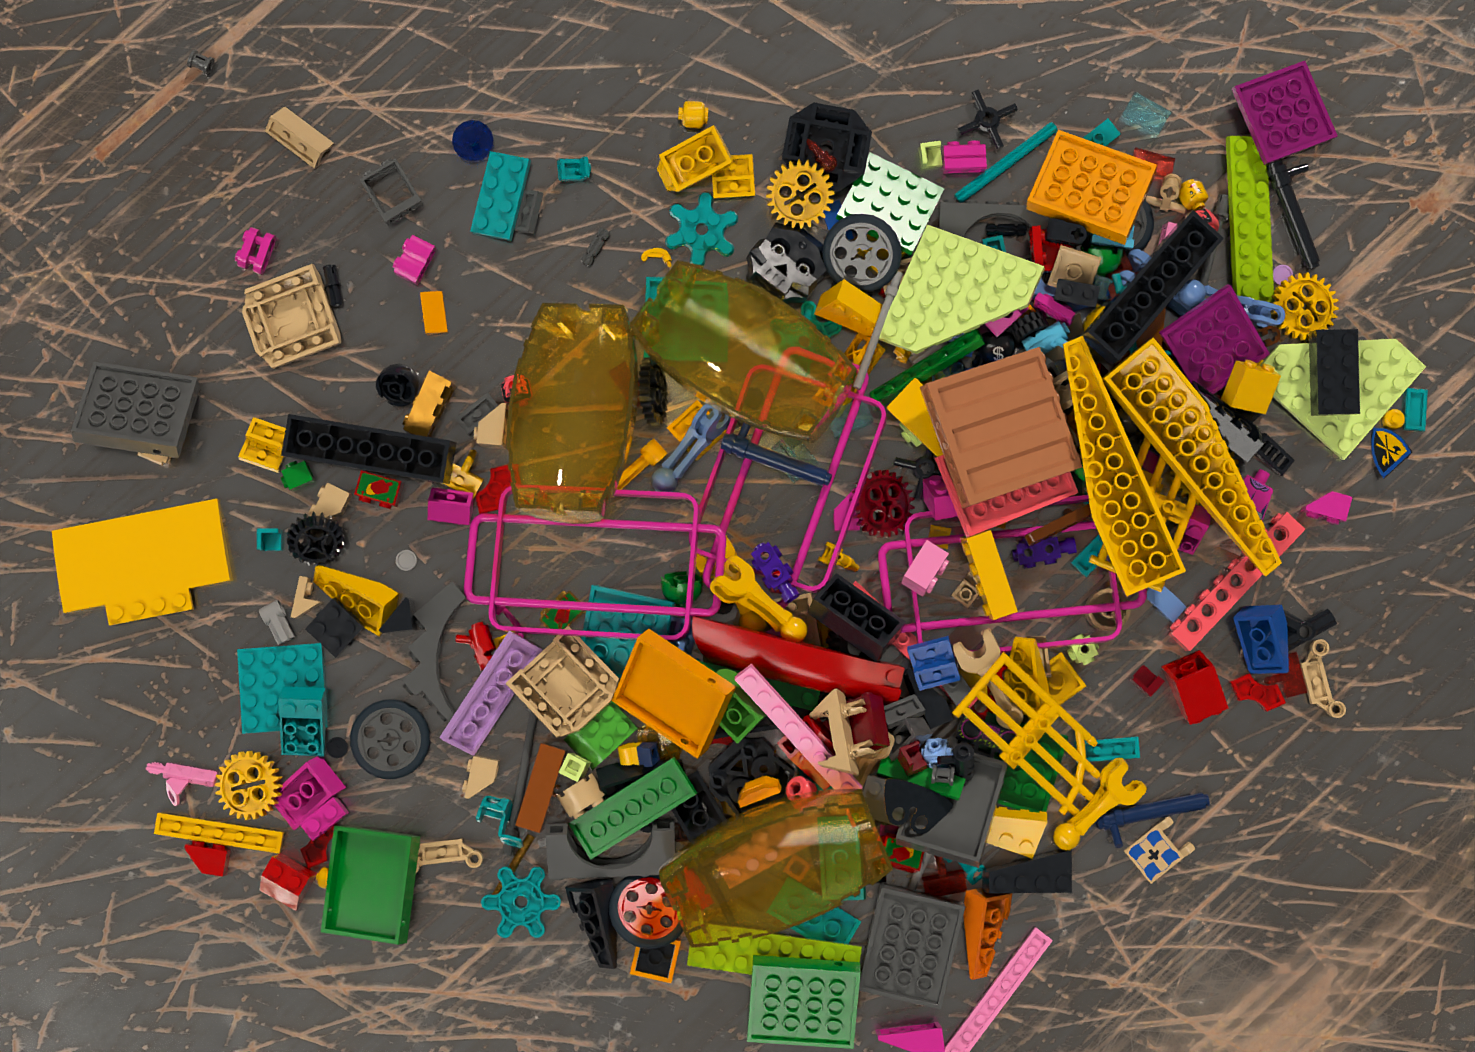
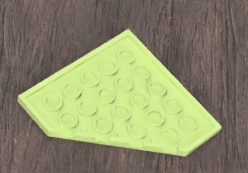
[879,225,1045,354]
[1260,339,1426,460]

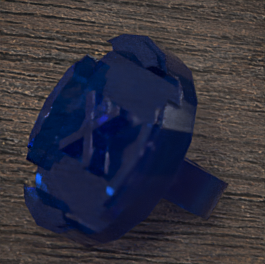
[452,120,494,162]

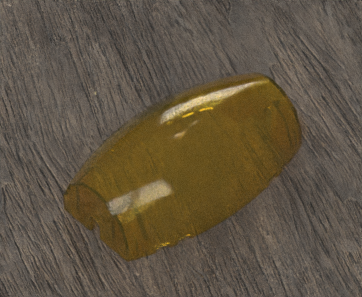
[629,260,857,444]
[507,303,638,524]
[659,789,893,948]

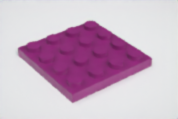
[1231,61,1338,165]
[1159,284,1270,394]

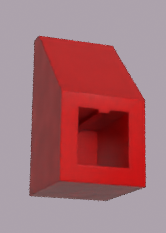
[184,840,231,877]

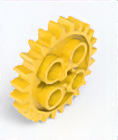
[766,159,834,229]
[1271,272,1339,341]
[215,751,283,820]

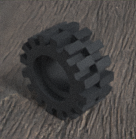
[1009,311,1050,345]

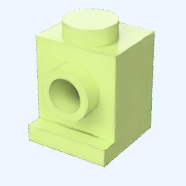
[559,753,591,782]

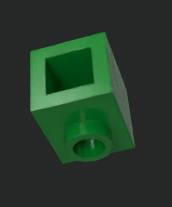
[281,460,316,491]

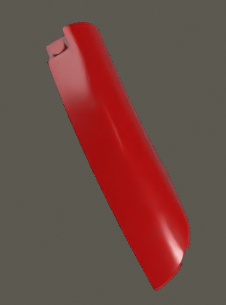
[691,616,905,706]

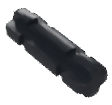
[985,223,1027,236]

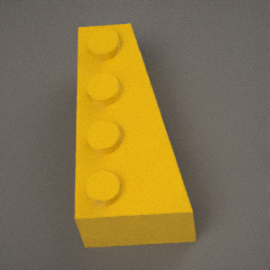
[960,530,1018,620]
[986,807,1047,859]

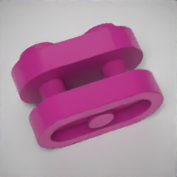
[235,227,276,275]

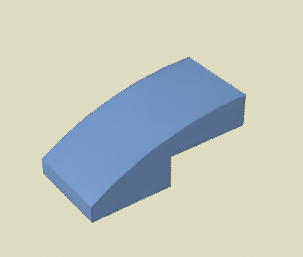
[1147,586,1187,623]

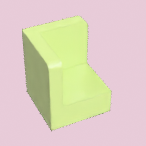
[919,141,943,169]

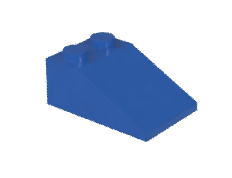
[1233,605,1289,674]

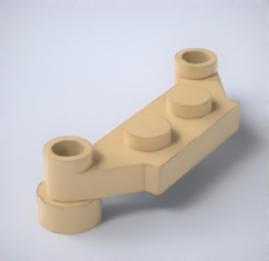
[1299,639,1346,718]
[416,838,483,873]

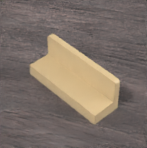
[265,107,333,168]

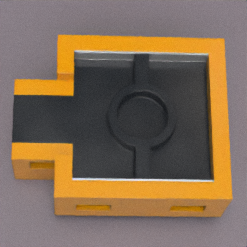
[630,924,681,983]

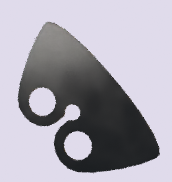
[884,779,953,834]

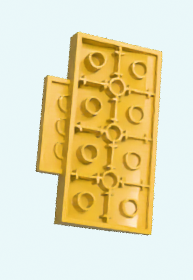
[52,499,233,626]

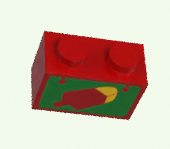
[354,470,404,510]
[874,833,924,873]

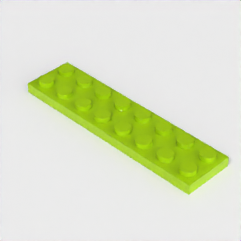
[1226,136,1274,303]
[687,922,862,975]

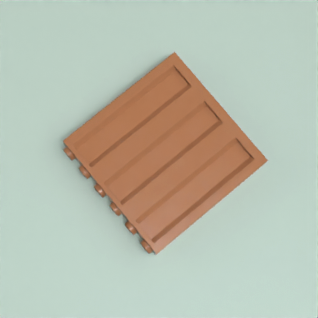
[920,347,1082,509]

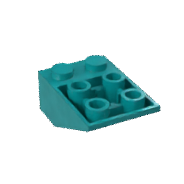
[279,687,326,756]

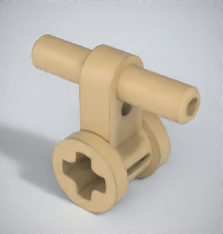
[1145,174,1186,214]

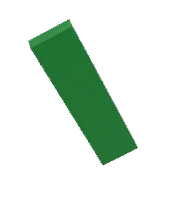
[877,756,966,801]

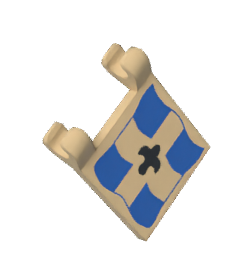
[1124,816,1195,884]

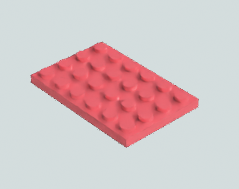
[935,455,1079,537]

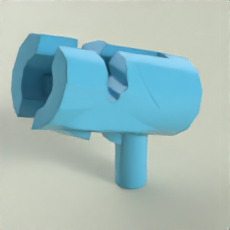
[1022,321,1071,354]

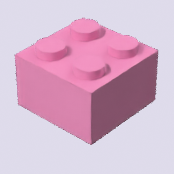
[901,540,949,597]

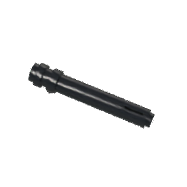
[1266,160,1320,270]

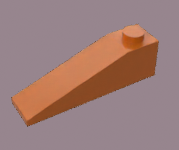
[963,888,1013,980]

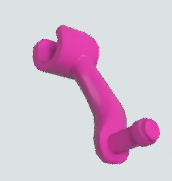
[496,606,524,638]

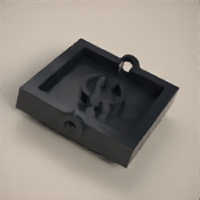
[305,598,365,658]

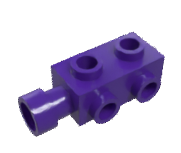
[1012,536,1077,569]
[751,542,800,604]

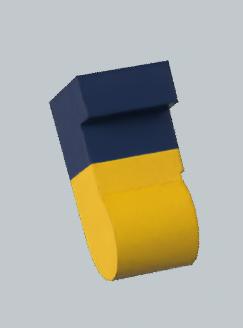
[618,741,660,767]

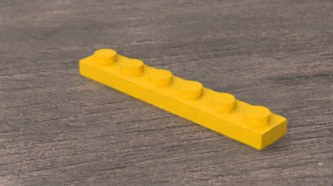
[154,812,284,854]

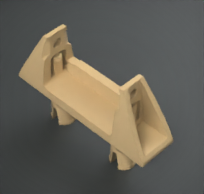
[809,689,874,775]

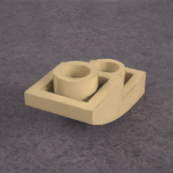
[951,571,978,608]

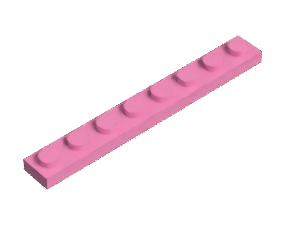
[734,664,862,802]
[944,927,1053,1052]

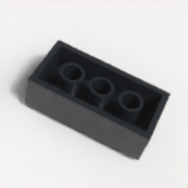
[1309,329,1360,416]
[807,573,906,662]

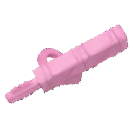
[146,762,217,806]

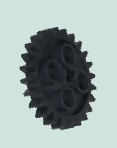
[638,357,668,426]

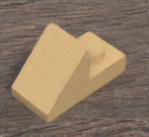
[291,576,323,619]

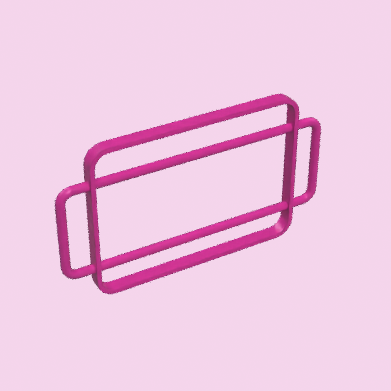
[689,346,887,609]
[464,485,726,642]
[878,495,1147,658]

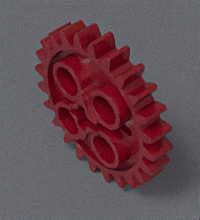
[850,470,915,538]

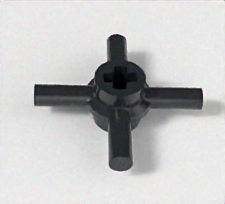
[957,89,1018,150]
[894,448,942,500]

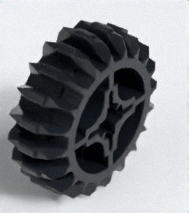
[287,511,345,566]

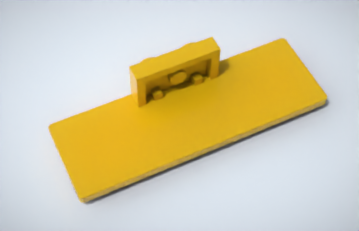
[887,378,943,457]

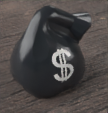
[972,332,1015,368]

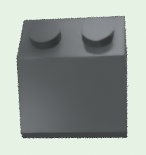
[860,774,904,826]

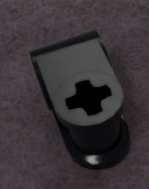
[1045,218,1087,247]

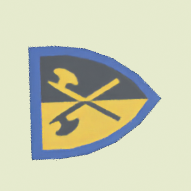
[1371,428,1412,479]

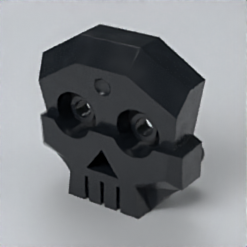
[746,223,829,310]
[708,736,795,822]

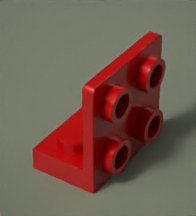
[1029,225,1073,271]

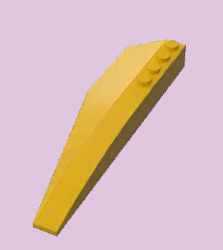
[1063,336,1186,597]
[1102,338,1282,577]

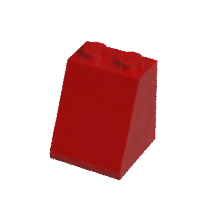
[1161,650,1229,725]
[260,853,317,911]

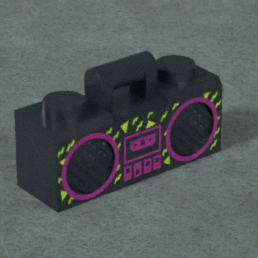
[954,714,1017,758]

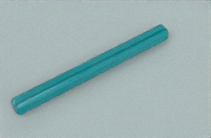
[954,122,1058,203]

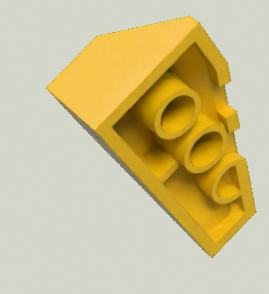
[313,565,399,636]
[1004,637,1049,715]

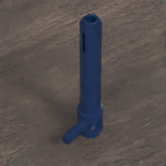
[721,417,832,486]
[1095,793,1210,848]

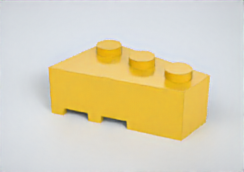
[814,279,882,337]

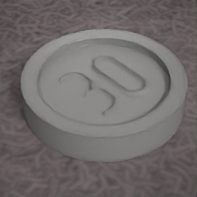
[396,550,417,571]

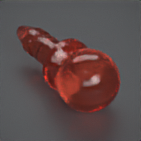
[806,139,837,172]

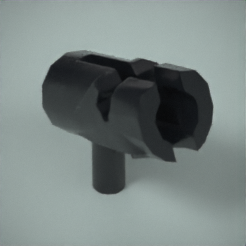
[937,743,975,782]

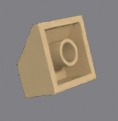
[474,403,510,449]

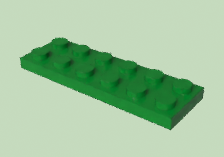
[568,757,697,860]

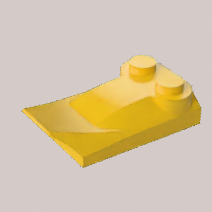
[657,125,733,192]

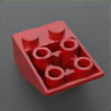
[777,715,836,791]

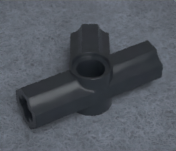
[1283,608,1337,652]

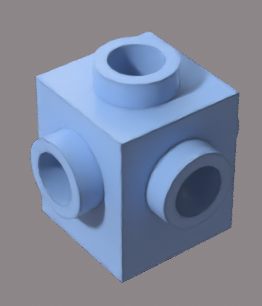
[921,738,953,769]

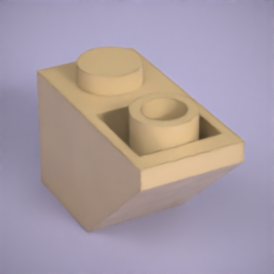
[308,483,353,518]
[462,755,500,799]

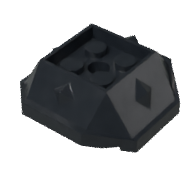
[782,102,872,193]

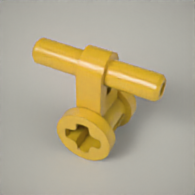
[818,541,859,572]

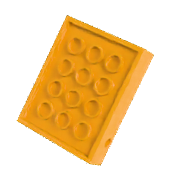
[1026,130,1157,245]
[611,629,736,759]

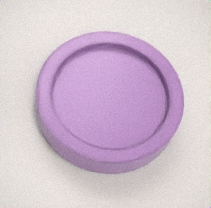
[1273,265,1293,286]

